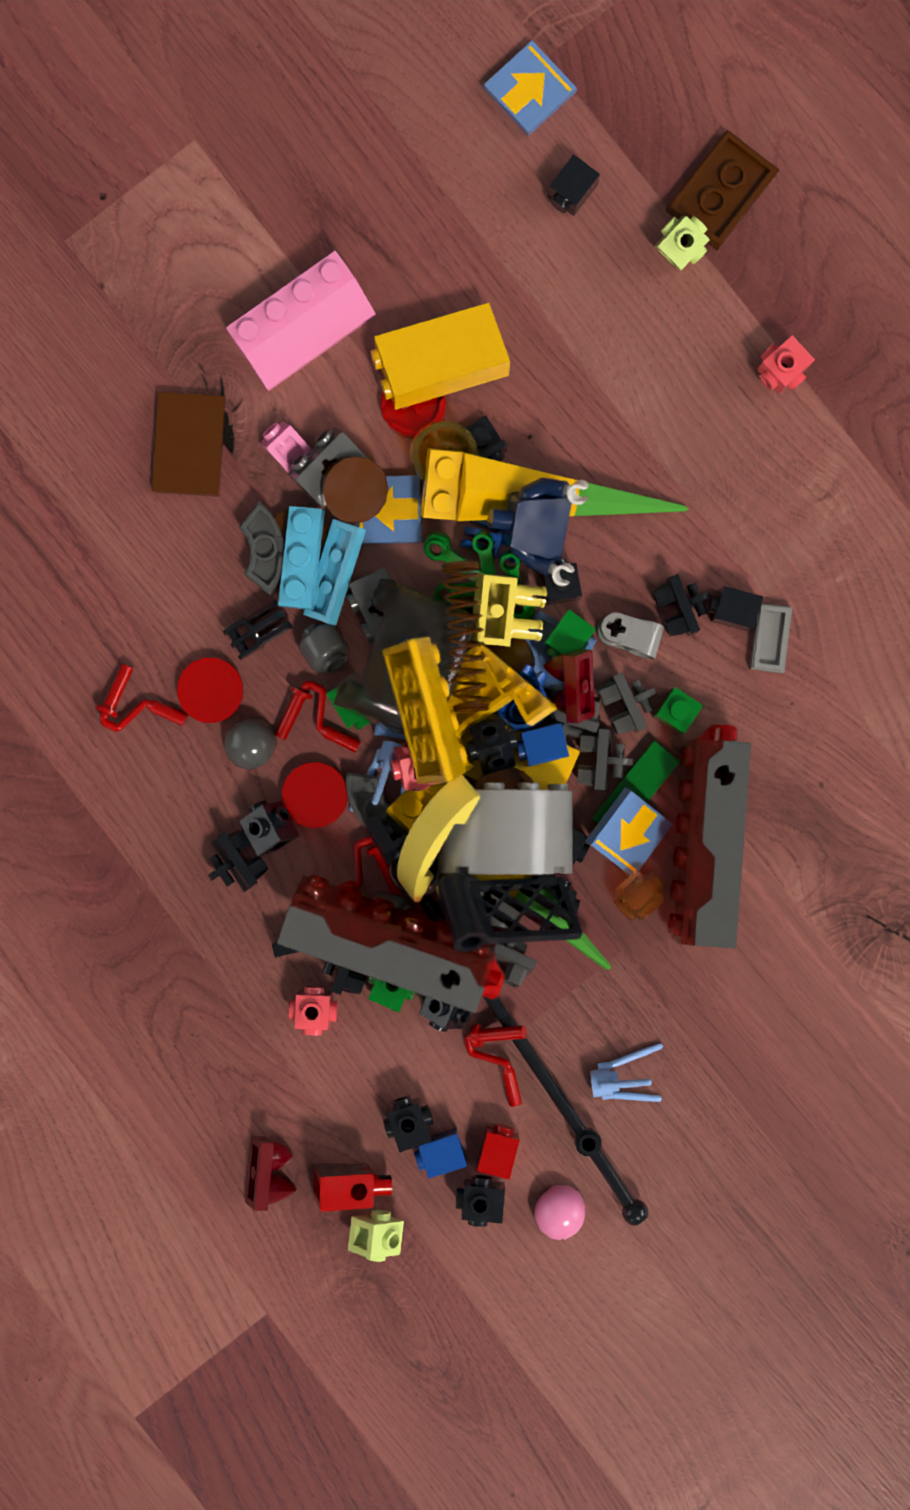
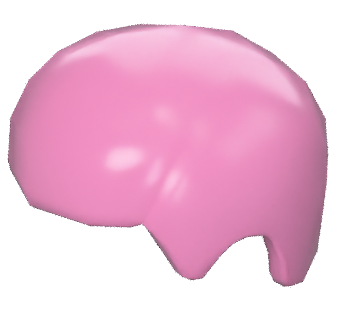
[534,1184,586,1240]

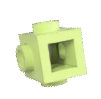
[654,216,710,270]
[348,1209,404,1262]

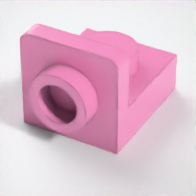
[260,421,312,473]

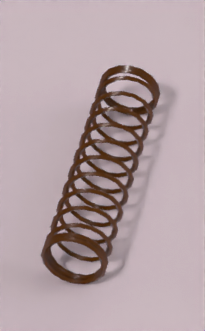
[442,561,489,713]

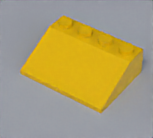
[382,637,467,784]

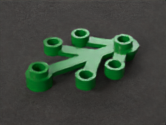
[423,531,535,624]

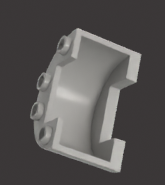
[437,783,573,874]

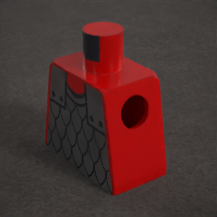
[314,1164,392,1212]

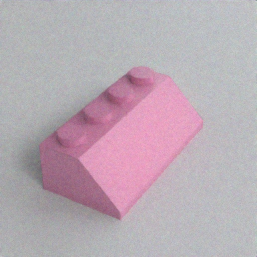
[226,251,376,391]

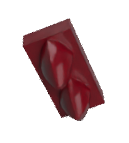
[543,649,595,724]
[245,1136,296,1211]

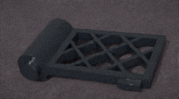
[436,873,583,952]

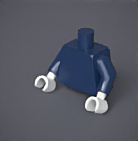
[488,478,589,586]

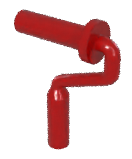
[95,664,188,732]
[274,680,361,753]
[319,836,403,902]
[465,1024,527,1107]

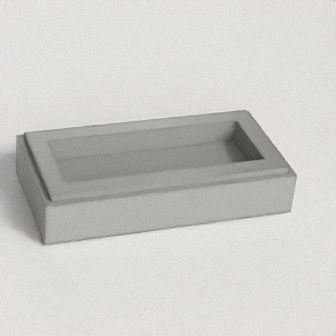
[750,603,793,674]

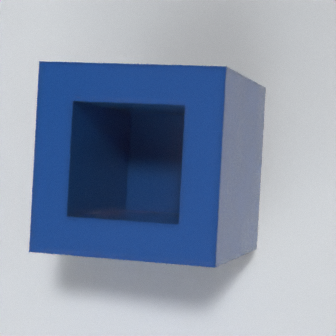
[517,723,569,767]
[414,1128,467,1179]

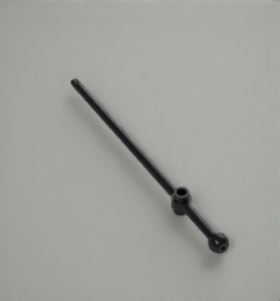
[419,894,649,1226]

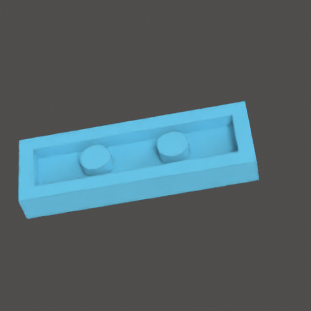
[278,506,325,610]
[303,519,366,626]

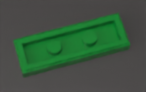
[591,741,680,824]

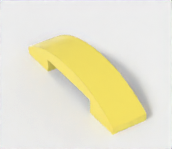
[397,775,480,902]

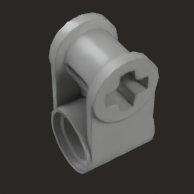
[597,613,665,660]

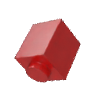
[476,1123,520,1180]

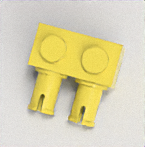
[470,573,547,646]

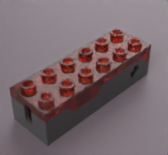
[668,724,751,949]
[277,875,505,1013]

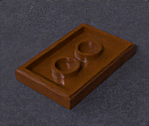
[666,130,779,251]
[152,392,226,497]

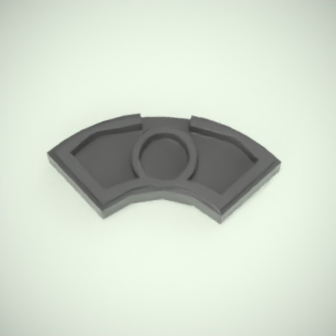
[238,502,285,596]
[346,772,407,839]

